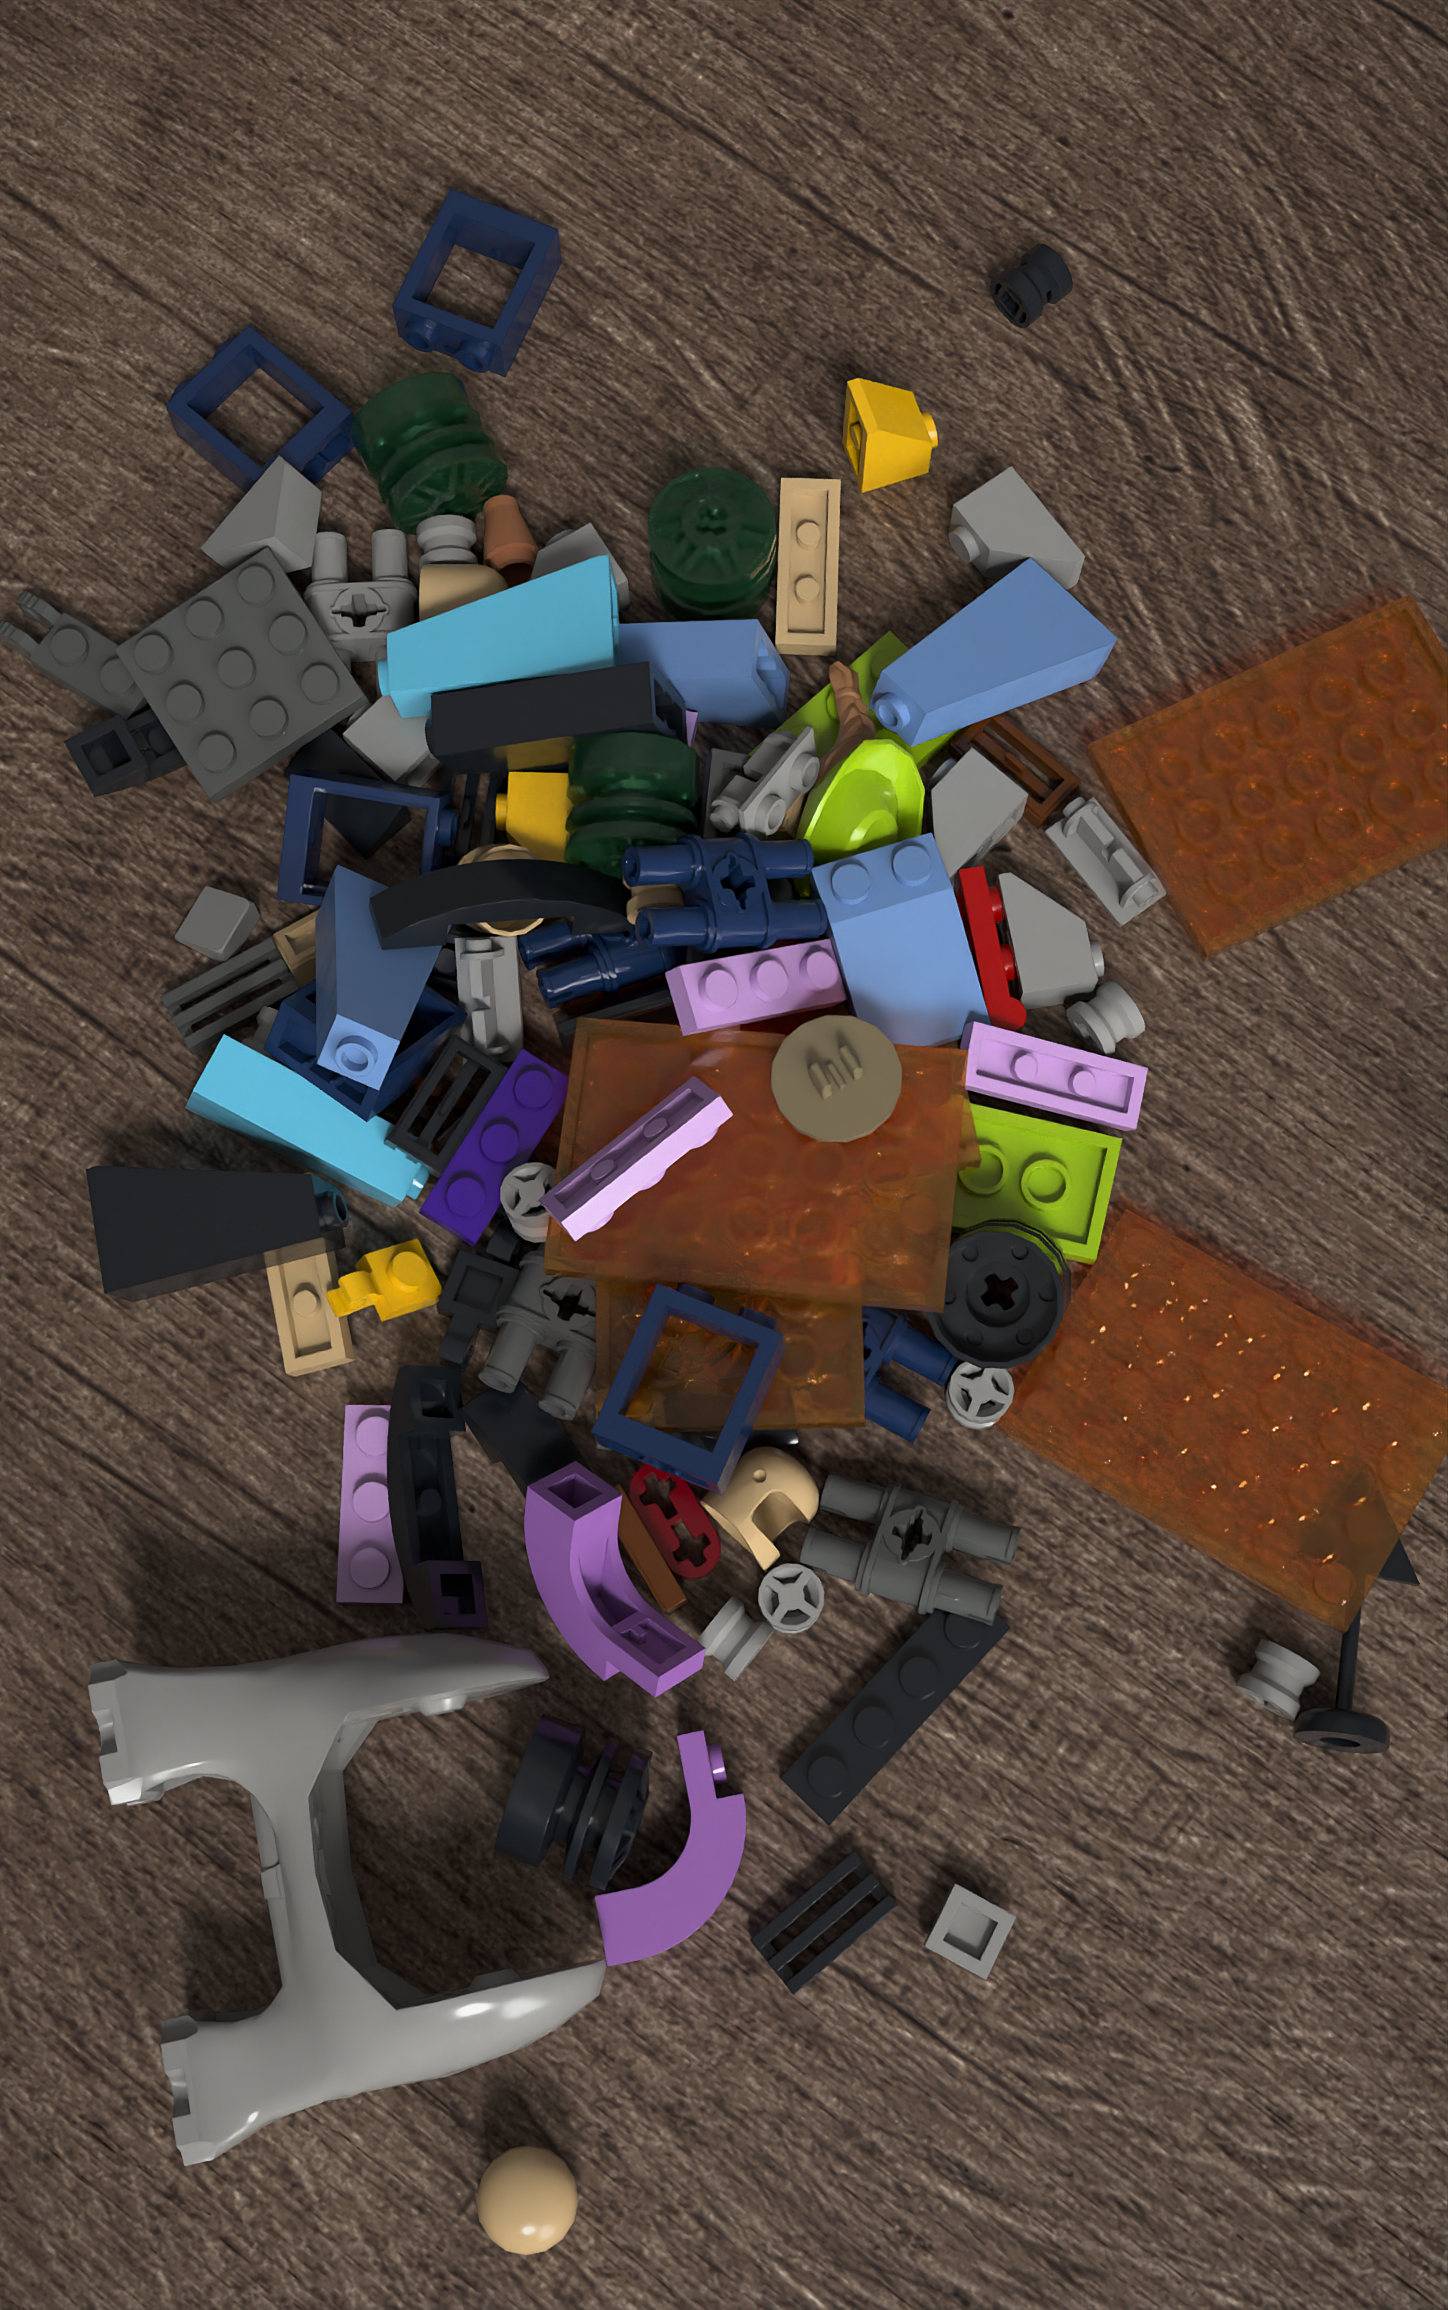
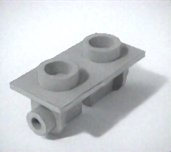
[710,726,820,841]
[1044,796,1170,927]
[455,935,525,1064]

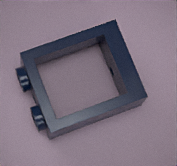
[392,189,562,378]
[165,325,360,494]
[276,768,458,906]
[264,979,468,1122]
[591,1283,786,1496]

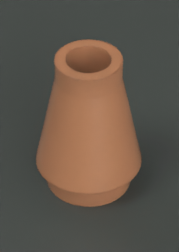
[483,495,540,588]

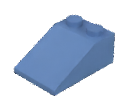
[810,832,991,1058]

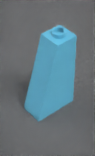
[378,555,621,718]
[185,1034,432,1208]

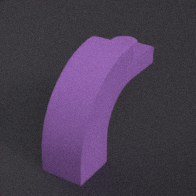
[524,1461,706,1698]
[595,1730,746,1967]

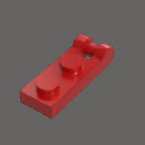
[954,866,1026,1034]

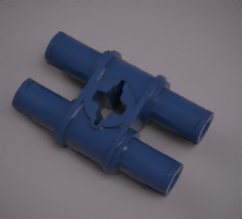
[622,832,827,954]
[517,887,687,1009]
[741,1262,958,1443]

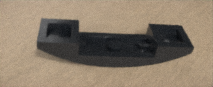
[64,708,187,797]
[369,859,634,950]
[387,1365,488,1630]

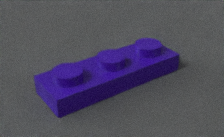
[419,1048,577,1247]

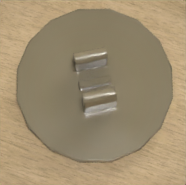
[771,1015,902,1142]

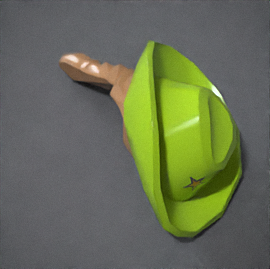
[792,661,925,898]

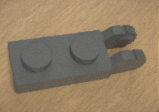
[0,591,149,722]

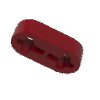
[628,1465,721,1581]

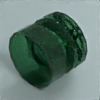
[350,371,508,535]
[647,467,776,622]
[563,732,700,881]

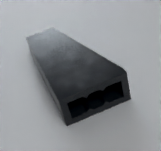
[425,661,689,775]
[86,1166,349,1302]

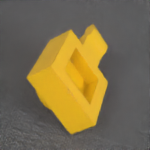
[325,1238,443,1322]

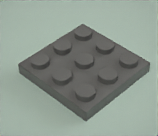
[114,547,370,804]

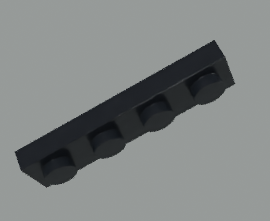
[780,1609,1011,1826]

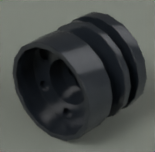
[925,1218,1072,1369]
[494,1713,653,1892]

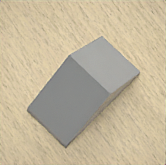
[201,455,322,573]

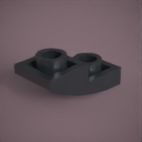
[457,1380,594,1499]

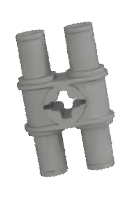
[303,529,418,700]

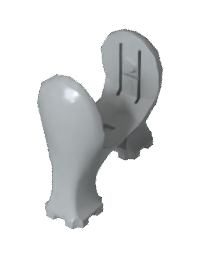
[88,1632,606,2166]

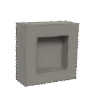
[923,1883,1016,1980]

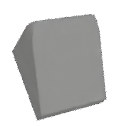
[174,886,260,964]

